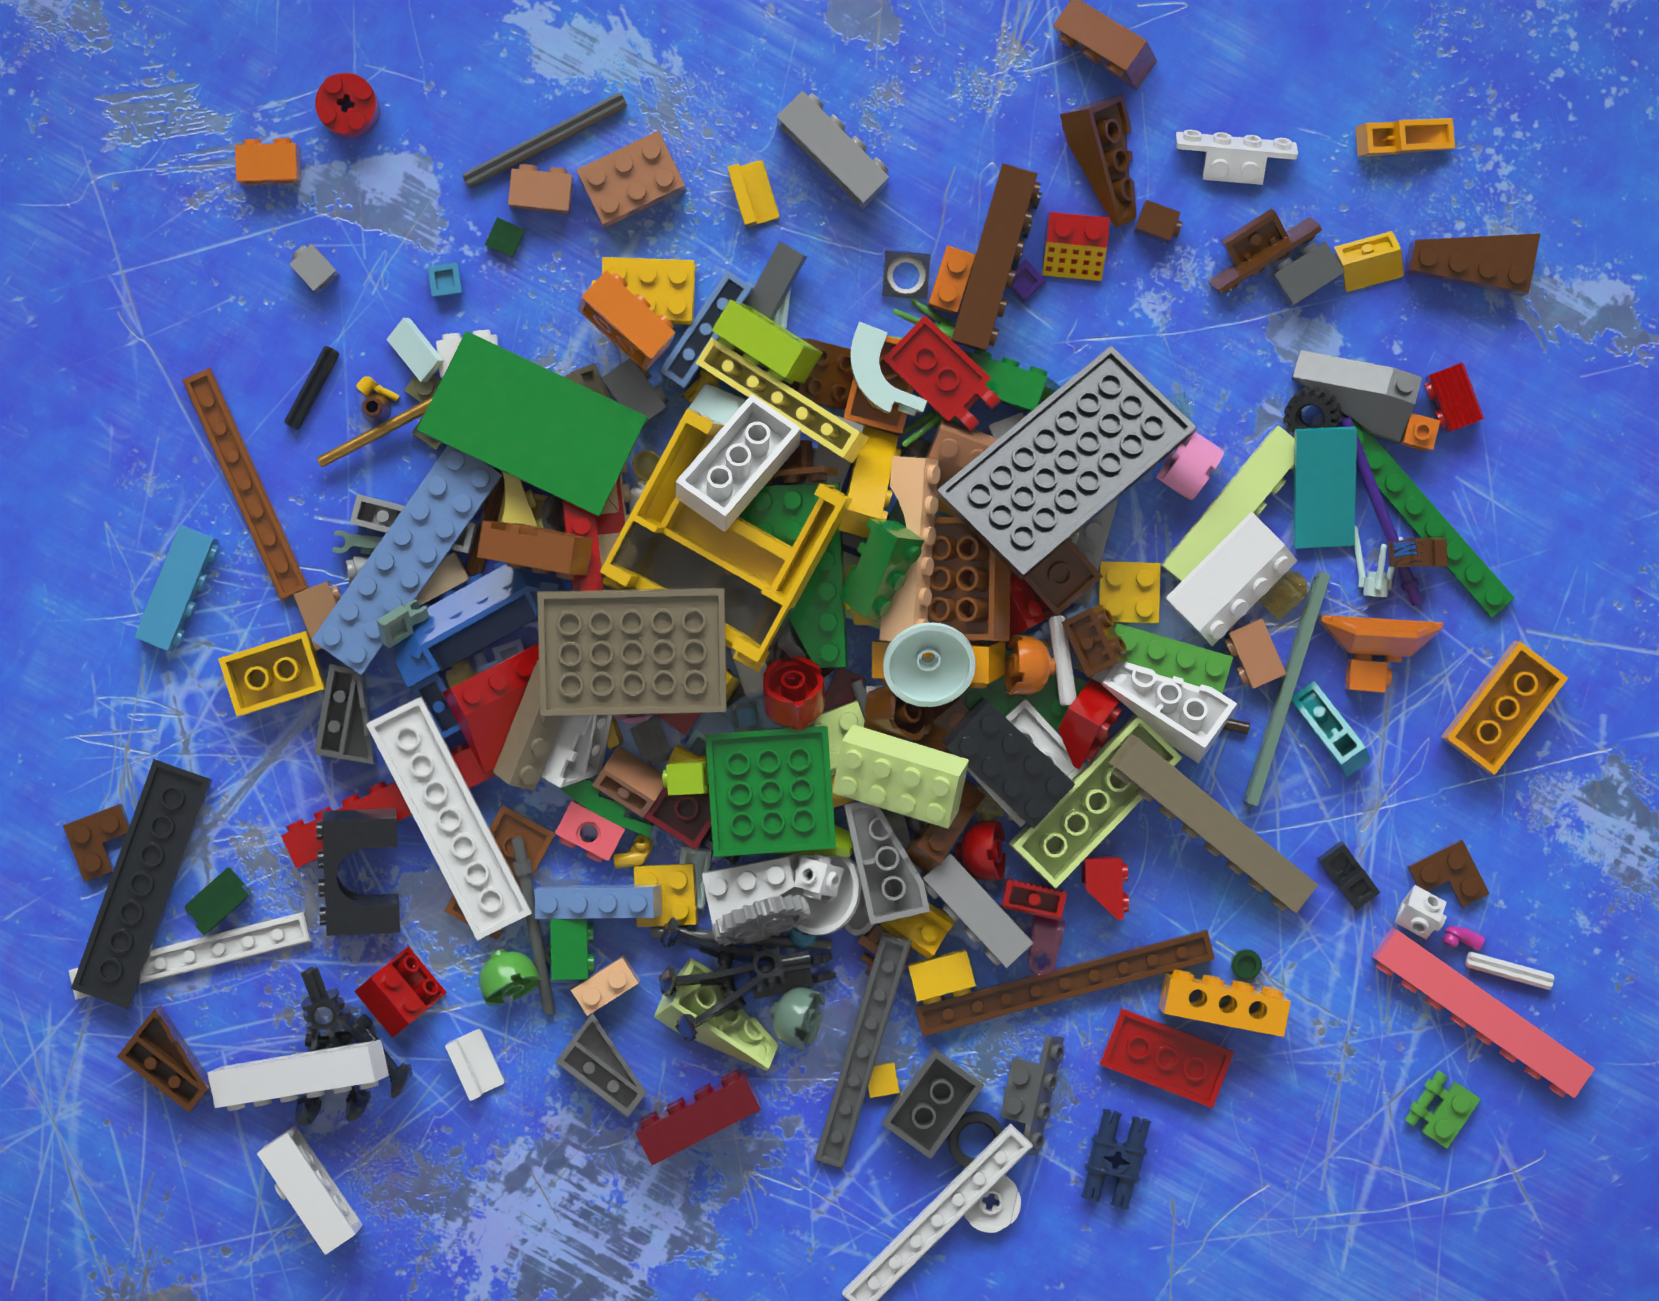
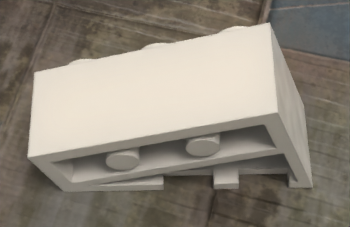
[540,715,612,788]
[702,854,799,924]

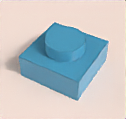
[428,262,463,298]

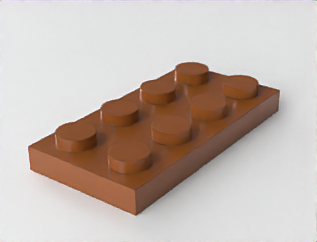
[444,805,556,940]

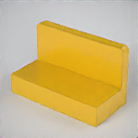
[727,160,779,228]
[1334,231,1404,292]

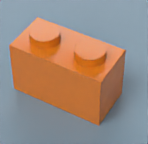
[235,138,301,185]
[927,245,976,316]

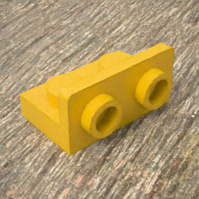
[880,902,955,960]

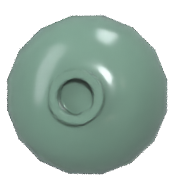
[770,987,825,1050]

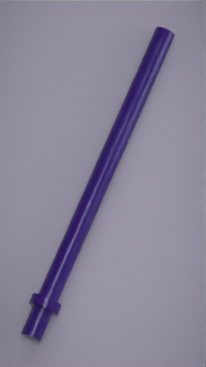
[1339,417,1423,606]

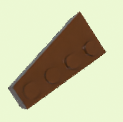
[1404,233,1541,296]

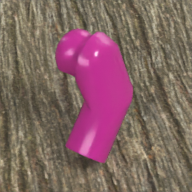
[1443,926,1485,951]

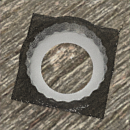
[882,251,931,300]

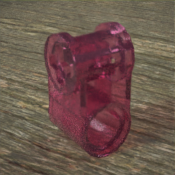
[1027,915,1065,975]

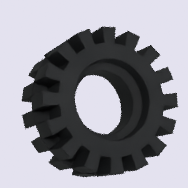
[1283,386,1342,437]

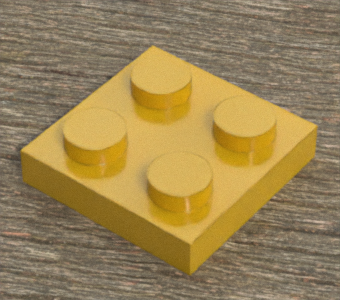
[1098,561,1161,623]
[634,863,698,927]

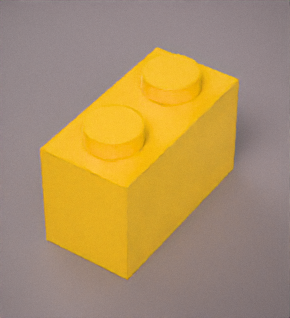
[907,948,976,1005]

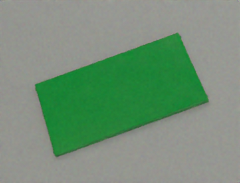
[417,331,648,517]

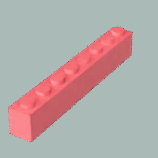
[1372,927,1595,1098]

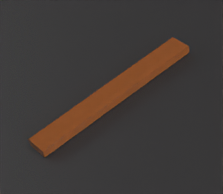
[182,368,309,601]

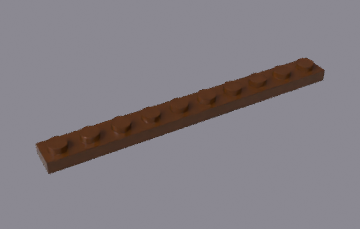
[915,929,1215,1037]

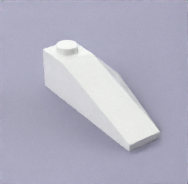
[1101,661,1237,763]

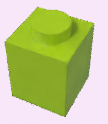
[662,760,709,795]

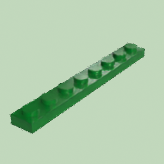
[1352,419,1515,618]

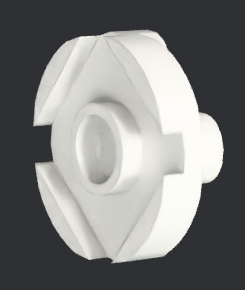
[964,1175,1021,1233]

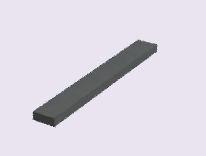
[814,932,912,1169]

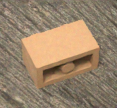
[571,955,640,1016]

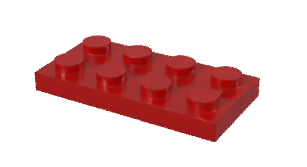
[1099,1007,1234,1108]

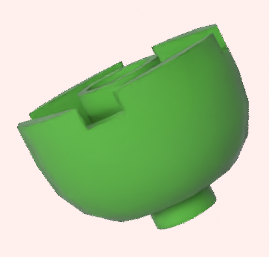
[479,949,541,1006]

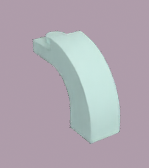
[850,322,927,417]

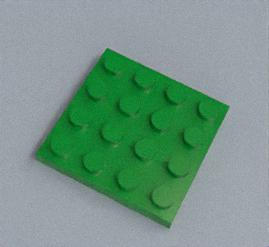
[705,726,836,857]

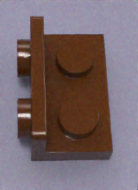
[1061,604,1128,678]

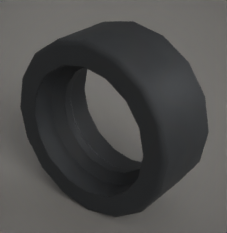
[947,1111,1003,1168]

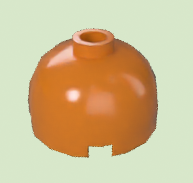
[1004,635,1055,696]

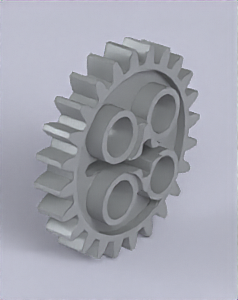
[712,895,811,946]

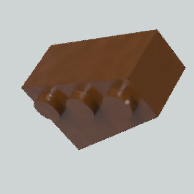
[117,1005,211,1113]

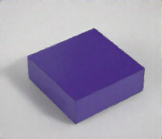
[1010,259,1046,303]

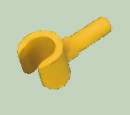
[356,376,400,402]

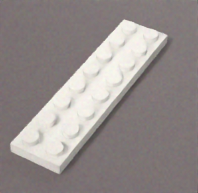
[366,696,532,941]

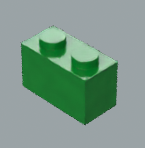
[550,919,594,980]

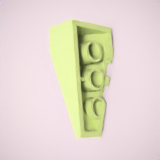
[654,957,779,1071]

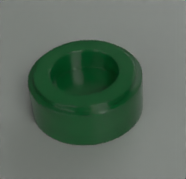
[1231,949,1262,980]

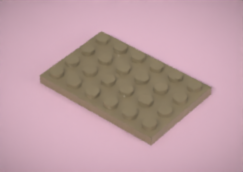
[537,588,727,716]

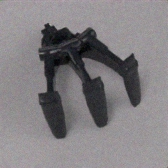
[659,917,812,1042]
[295,967,413,1126]

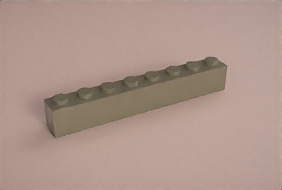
[1108,734,1318,913]

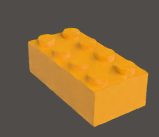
[1441,641,1568,775]

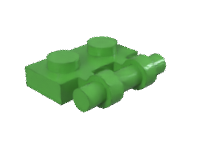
[1405,1070,1481,1149]

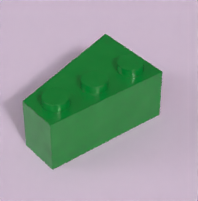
[964,349,1061,412]
[839,518,925,619]

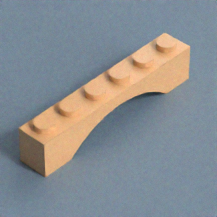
[879,456,940,641]

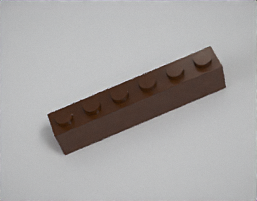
[951,163,1041,352]

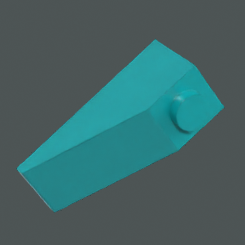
[1291,681,1371,778]

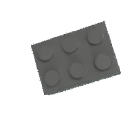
[881,1046,984,1159]

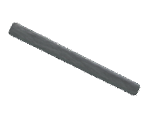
[462,93,627,188]

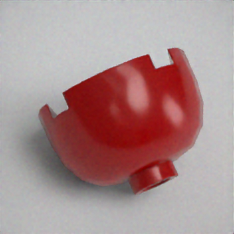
[956,821,1006,881]

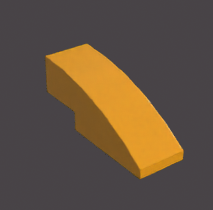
[1355,118,1455,157]

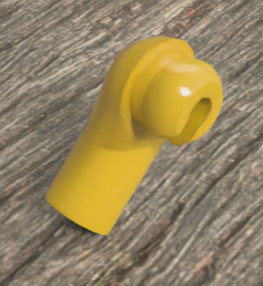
[613,834,653,869]

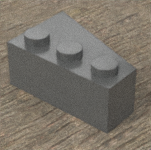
[314,664,378,765]

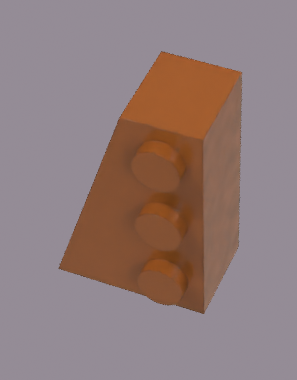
[1053,0,1157,90]
[477,521,593,580]

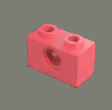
[555,800,626,863]

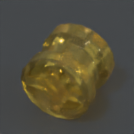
[632,450,661,481]

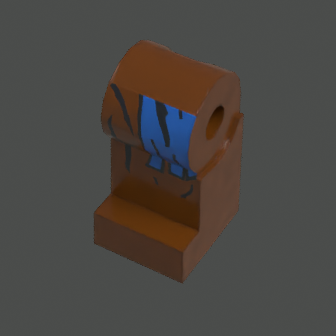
[1388,537,1448,567]

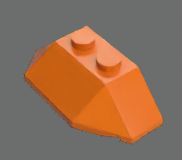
[1318,615,1443,662]

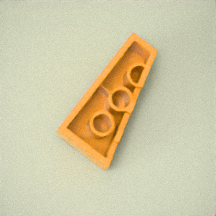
[872,639,1006,688]

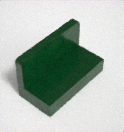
[185,867,253,935]

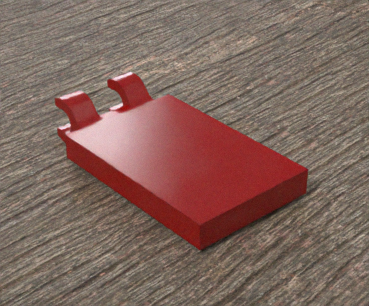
[883,315,1000,432]

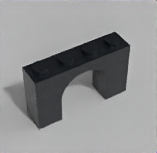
[316,808,400,936]

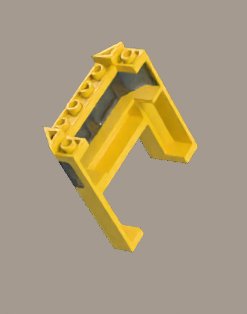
[600,409,853,673]

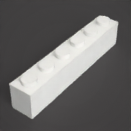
[207,1040,389,1111]

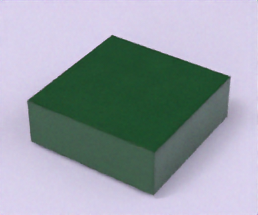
[485,217,525,258]

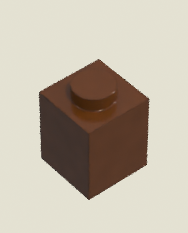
[1133,200,1183,244]

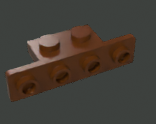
[1208,208,1322,294]
[766,440,838,485]

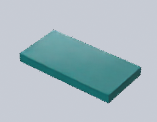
[1293,426,1357,549]

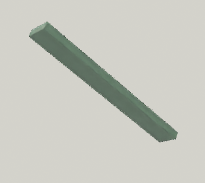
[1243,572,1331,806]

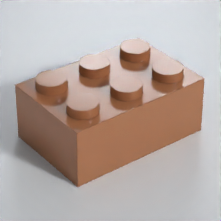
[577,130,686,229]

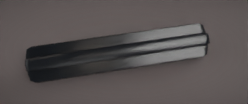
[284,346,339,430]

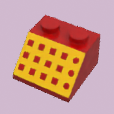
[1041,212,1110,282]

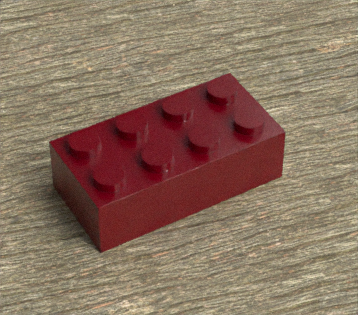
[635,1069,762,1165]

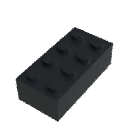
[940,697,1075,829]

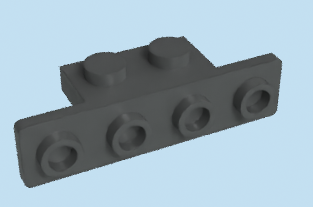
[1000,1036,1064,1155]

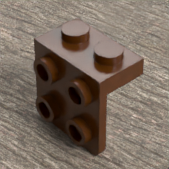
[781,338,853,409]

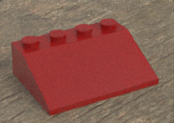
[442,642,539,773]

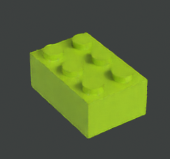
[711,299,823,384]

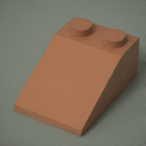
[926,417,998,517]

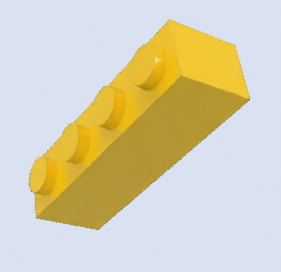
[838,426,901,538]

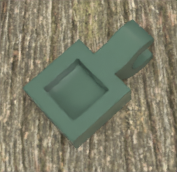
[332,530,383,555]
[376,598,429,648]

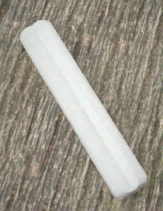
[1049,616,1076,706]
[1465,952,1554,990]

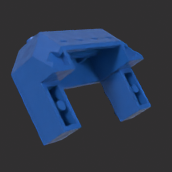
[395,562,568,739]

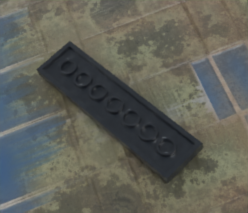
[71,759,213,1009]

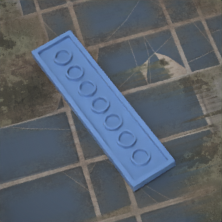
[311,446,503,675]

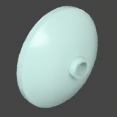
[883,623,976,707]

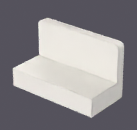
[445,1029,505,1101]

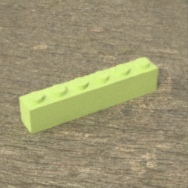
[1161,425,1294,583]

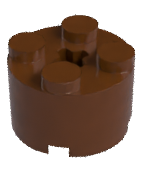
[864,685,934,742]

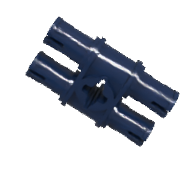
[1081,1108,1151,1209]

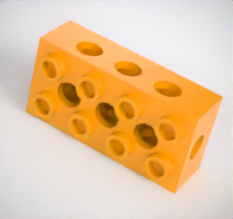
[1158,969,1291,1037]

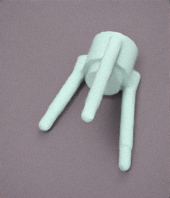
[1354,526,1404,597]

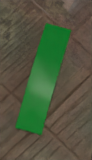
[560,778,654,837]

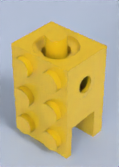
[592,257,695,325]

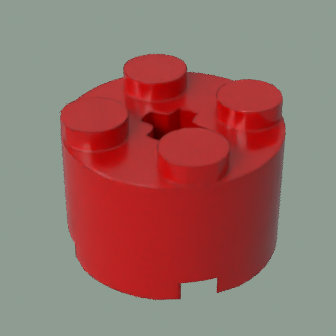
[315,73,380,139]
[763,657,825,730]

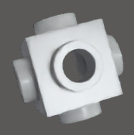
[794,854,844,900]
[1395,885,1447,940]

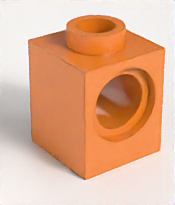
[1398,413,1441,452]
[1345,659,1392,693]

